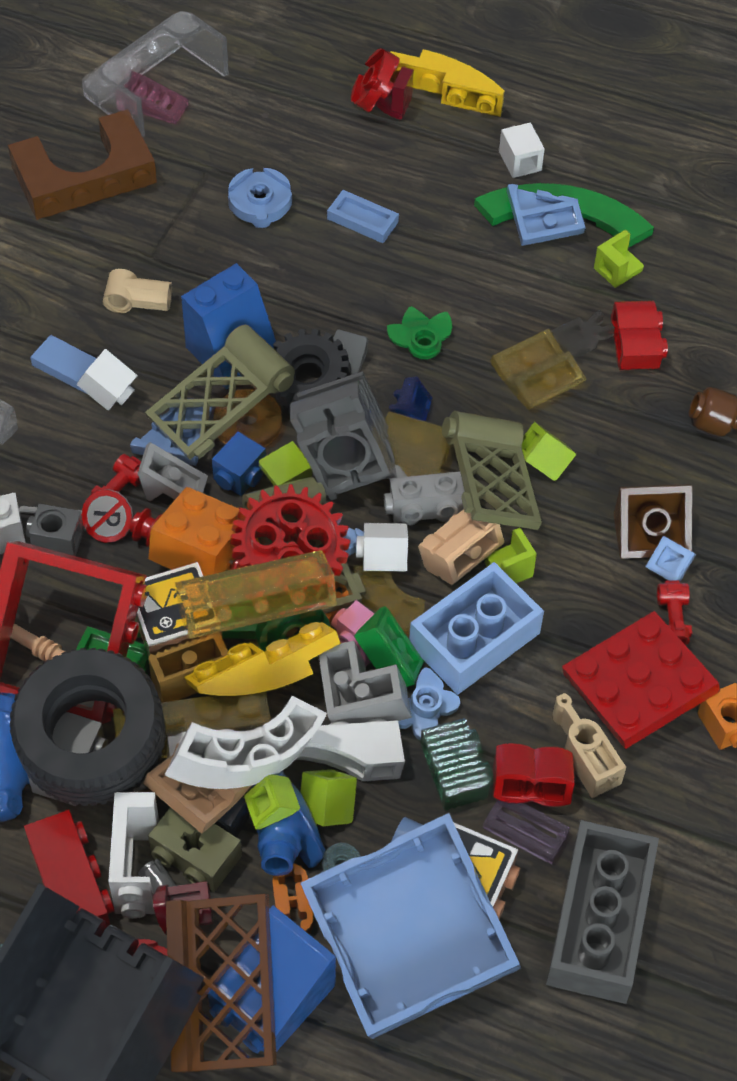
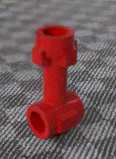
[91,454,141,495]
[657,580,692,645]

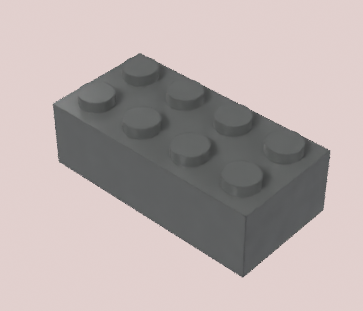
[546,820,659,1004]

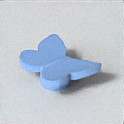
[398,667,460,741]

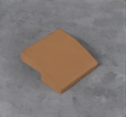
[143,743,253,834]

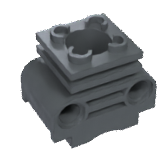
[290,371,396,501]

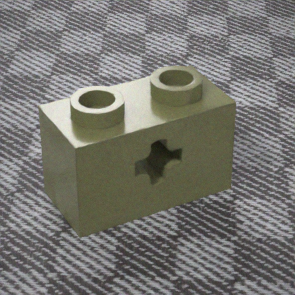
[148,807,242,892]

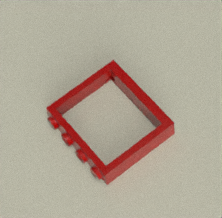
[0,541,147,724]

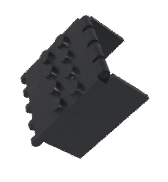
[0,883,204,1081]

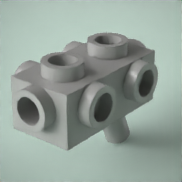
[384,465,465,525]

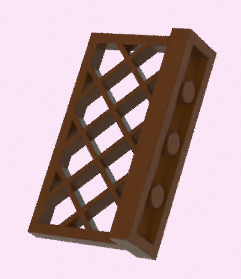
[166,894,277,1072]

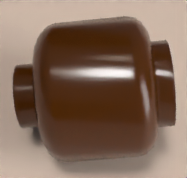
[689,387,737,437]

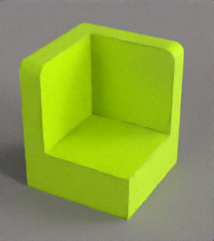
[594,230,644,288]
[521,422,576,481]
[259,441,312,486]
[484,527,537,584]
[301,769,357,826]

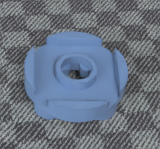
[228,168,292,228]

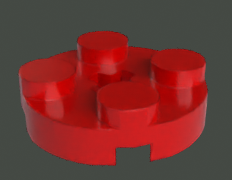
[351,48,400,112]

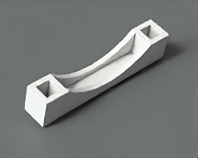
[167,718,405,782]

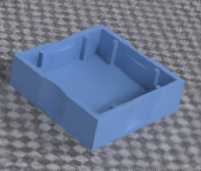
[301,813,521,1039]

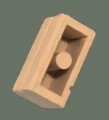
[418,509,504,585]

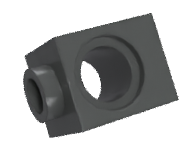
[26,504,84,556]

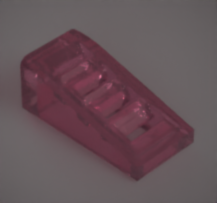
[118,71,189,124]

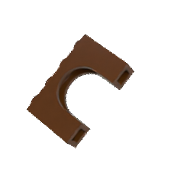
[8,109,157,220]

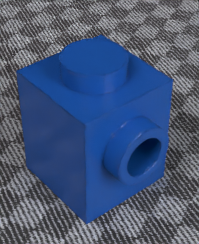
[212,432,266,496]

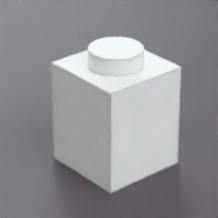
[499,122,545,178]
[76,349,137,411]
[356,523,408,571]

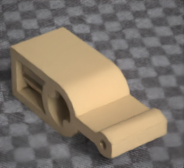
[553,693,626,798]

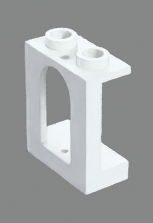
[109,792,159,918]

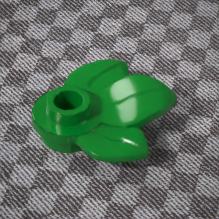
[387,306,452,359]

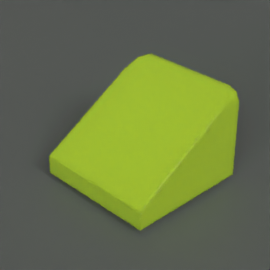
[244,774,300,830]

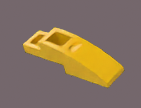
[390,49,504,117]
[184,622,341,696]

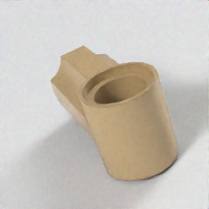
[103,269,172,313]

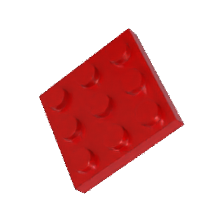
[562,611,720,749]

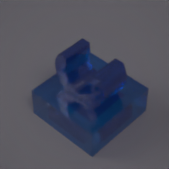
[389,376,433,426]

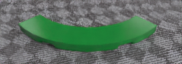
[474,183,654,248]

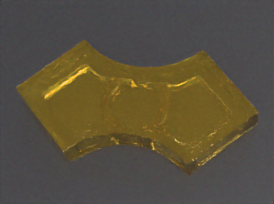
[353,565,425,637]

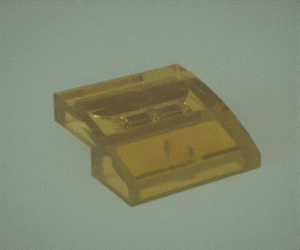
[490,329,587,410]
[385,411,450,480]

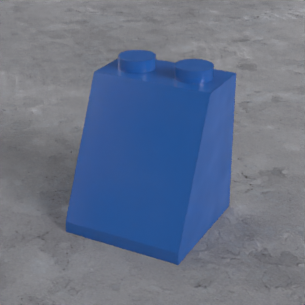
[181,263,276,390]
[208,905,336,1054]

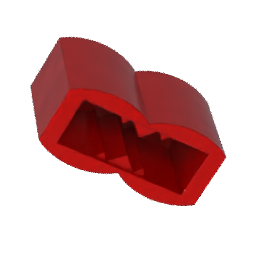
[611,301,668,370]
[493,743,574,807]

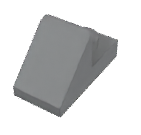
[138,442,208,501]

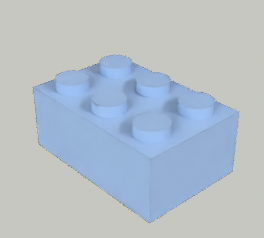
[409,562,544,695]

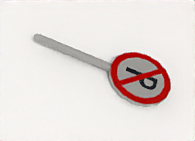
[19,489,133,543]

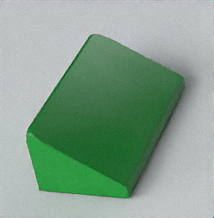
[354,606,424,687]

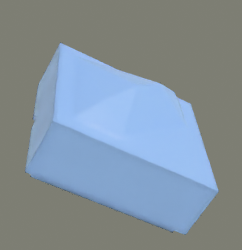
[645,536,696,581]

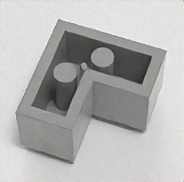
[319,641,412,724]

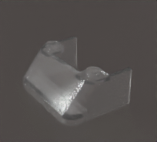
[82,11,229,137]

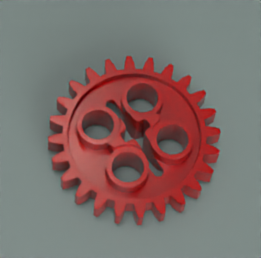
[230,484,350,598]

